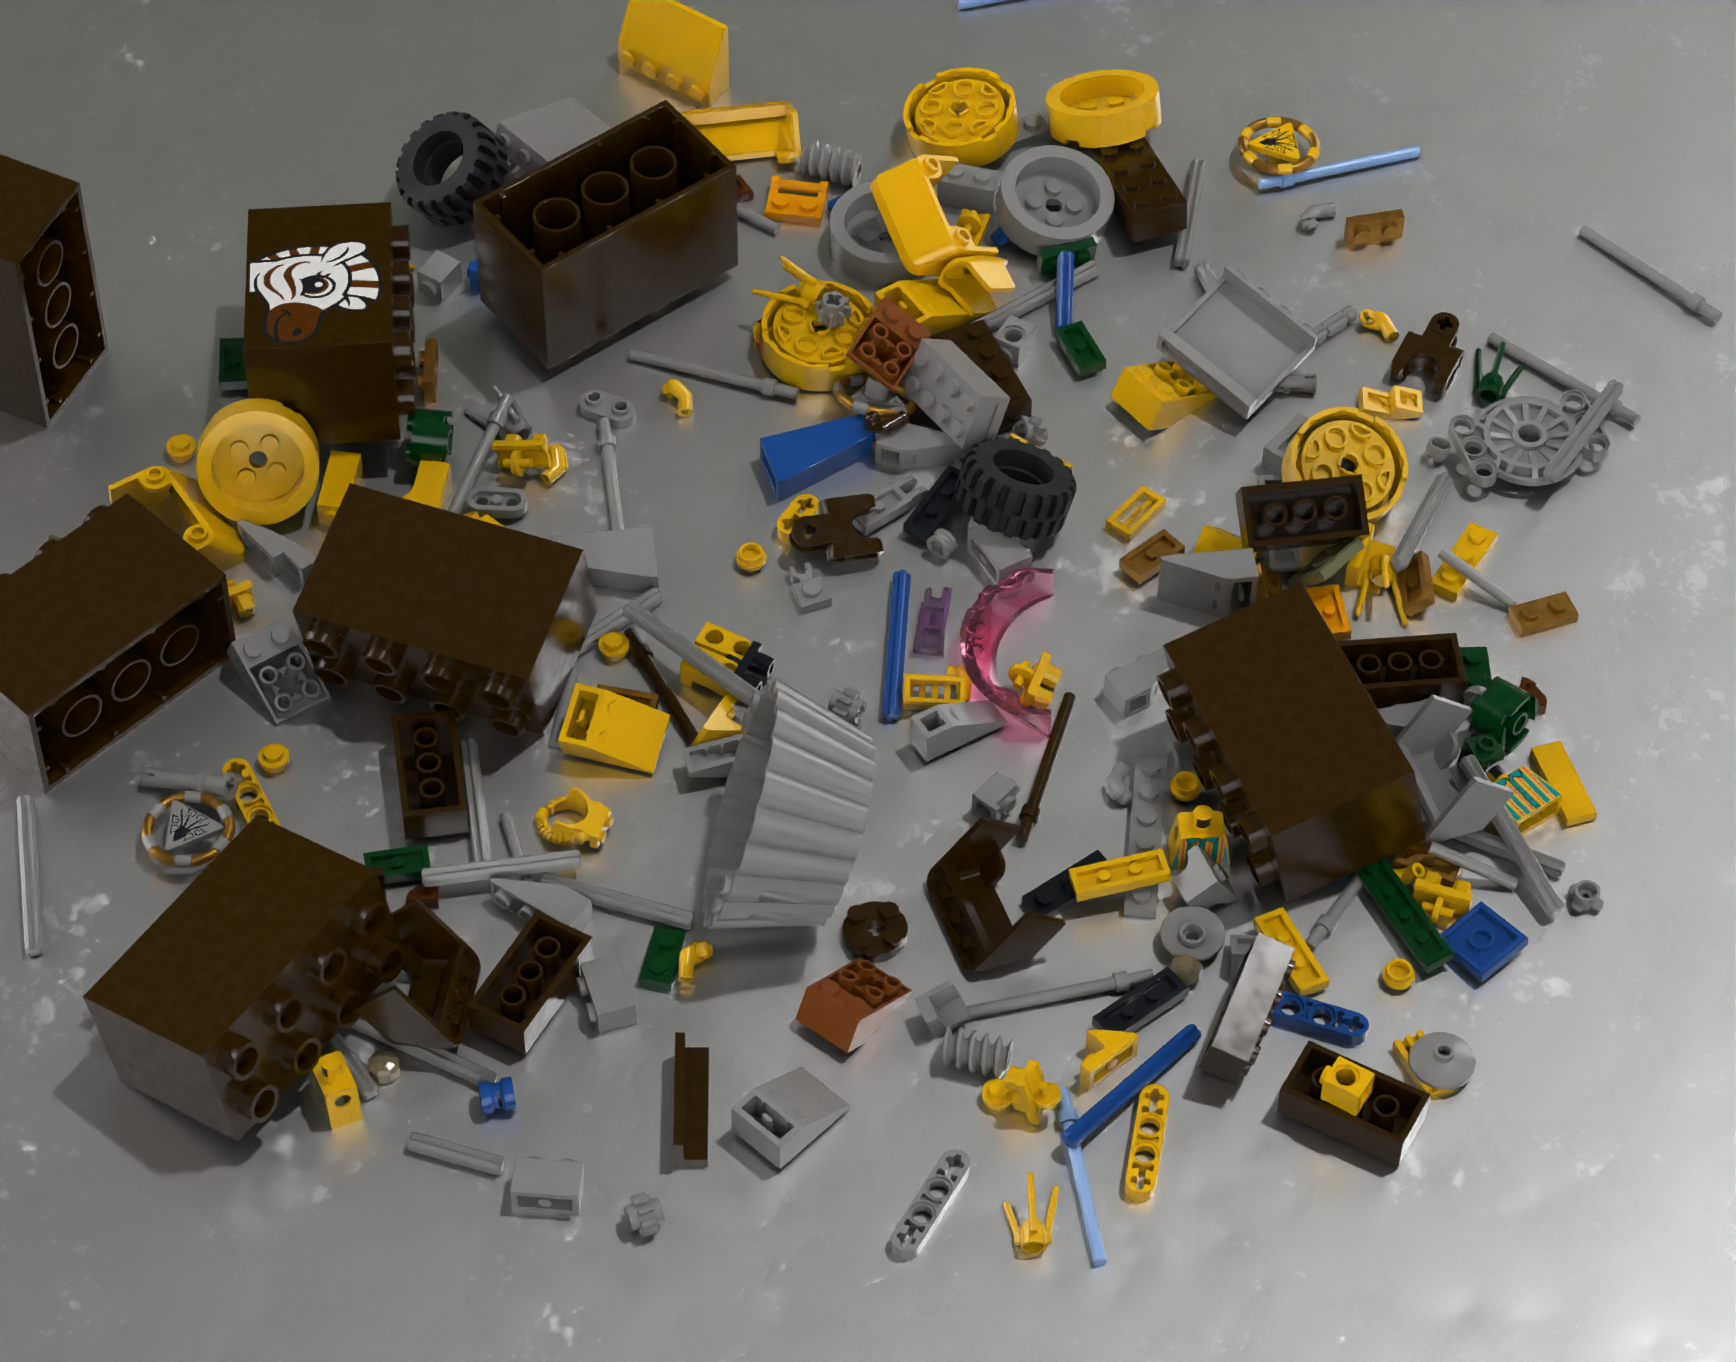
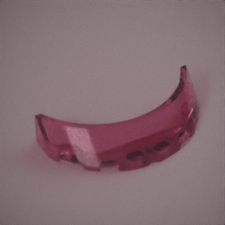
[960,568,1055,737]

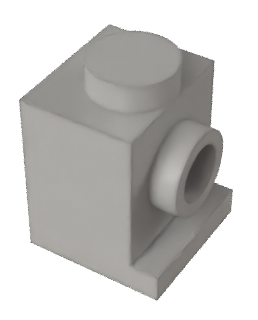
[971,771,1020,820]

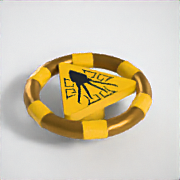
[1237,116,1320,175]

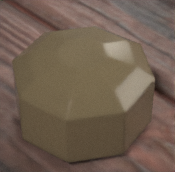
[1170,954,1203,985]
[368,1050,400,1084]

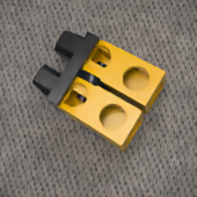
[680,622,775,702]

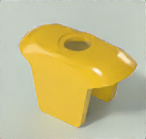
[938,255,1015,317]

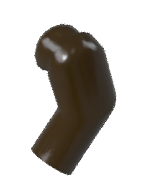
[863,411,909,435]

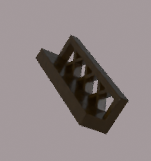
[673,1032,709,1167]

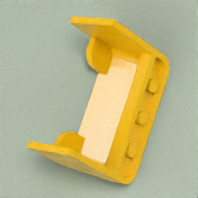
[870,154,998,277]
[108,466,246,572]

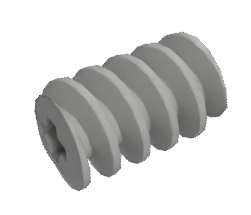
[800,140,863,187]
[942,1024,1014,1078]

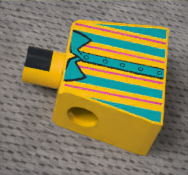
[1486,765,1563,835]
[1166,805,1231,869]
[309,1051,363,1130]

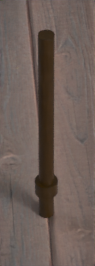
[624,627,698,745]
[1015,692,1076,843]

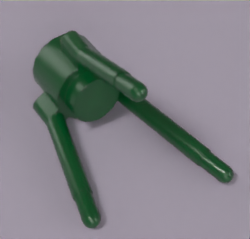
[1473,341,1524,404]

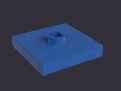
[1441,901,1528,982]

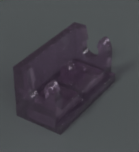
[913,587,952,657]

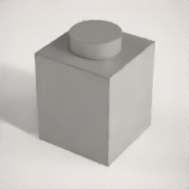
[417,250,463,303]

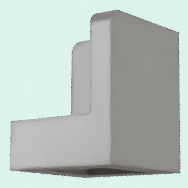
[915,980,971,1038]

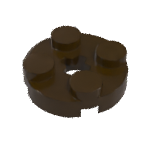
[843,901,908,962]

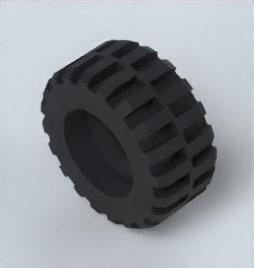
[396,111,508,227]
[955,437,1077,540]

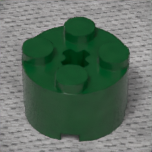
[404,408,454,469]
[1469,676,1539,751]

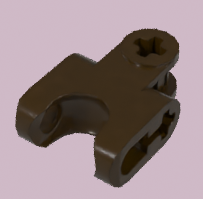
[1390,312,1465,396]
[789,494,884,564]

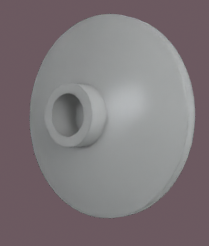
[1160,906,1225,961]
[1409,1032,1476,1090]

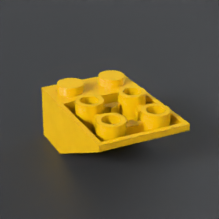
[874,278,977,339]
[1110,360,1217,431]
[558,683,670,774]

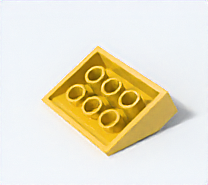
[618,0,729,107]

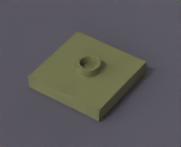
[1287,538,1365,588]

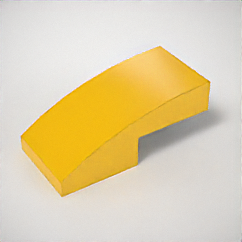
[1357,385,1423,419]

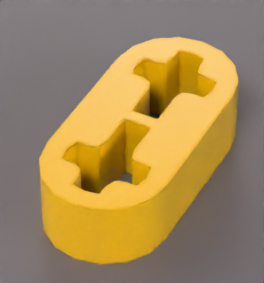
[777,494,819,544]

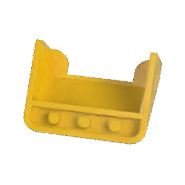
[680,101,802,164]

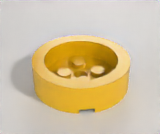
[903,67,1020,167]
[1046,69,1162,148]
[760,280,873,392]
[196,398,319,525]
[1281,406,1408,524]

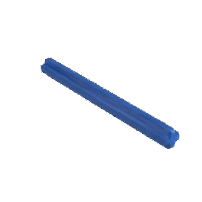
[882,569,911,721]
[1061,1024,1202,1148]

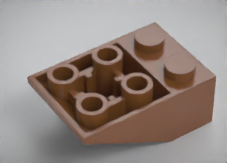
[846,296,931,392]
[795,957,912,1053]

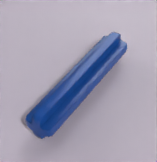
[1055,251,1074,329]

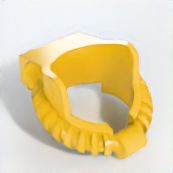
[534,787,614,849]

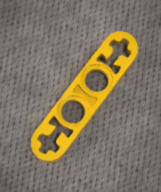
[222,758,281,826]
[1125,1084,1170,1202]

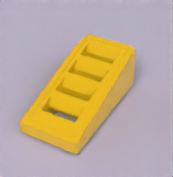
[902,673,967,710]

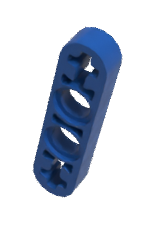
[1271,991,1369,1046]

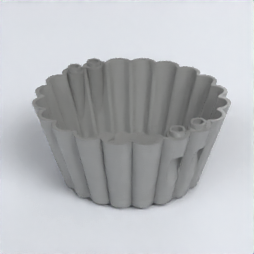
[702,677,876,929]

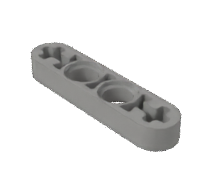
[891,1149,970,1260]

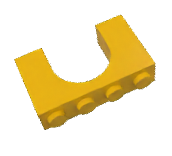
[317,450,452,526]

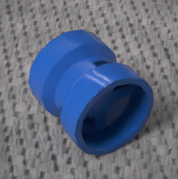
[478,1077,516,1115]

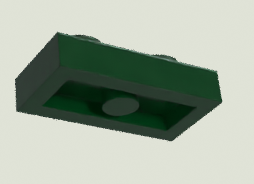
[1036,236,1097,275]
[1055,320,1107,377]
[218,338,248,390]
[1460,647,1492,689]
[363,844,431,884]
[639,926,687,992]

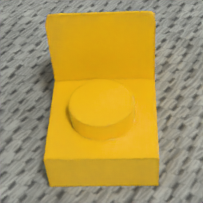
[691,692,744,746]
[1079,1029,1139,1091]

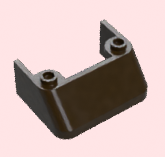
[927,816,1066,972]
[355,898,481,1050]

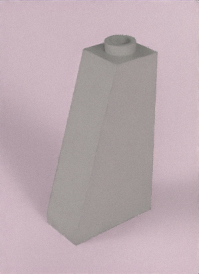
[543,526,659,593]

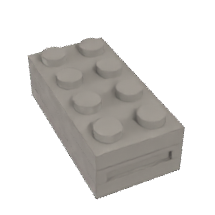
[903,338,1011,449]

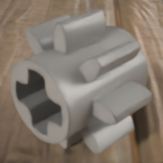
[815,291,852,328]
[1011,415,1048,447]
[828,686,867,723]
[624,1191,665,1237]

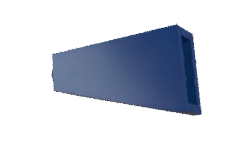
[760,414,876,501]

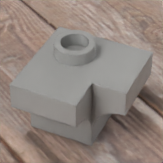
[1173,845,1238,909]

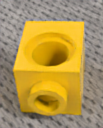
[1319,1056,1375,1116]

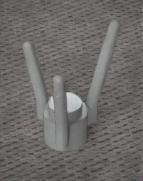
[464,385,532,440]

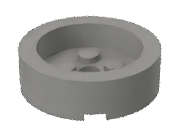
[996,145,1115,256]
[830,181,944,287]

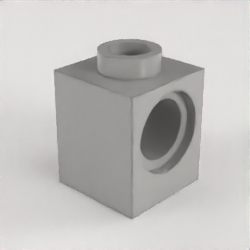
[994,315,1036,368]

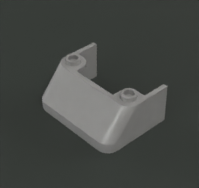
[1396,694,1514,844]

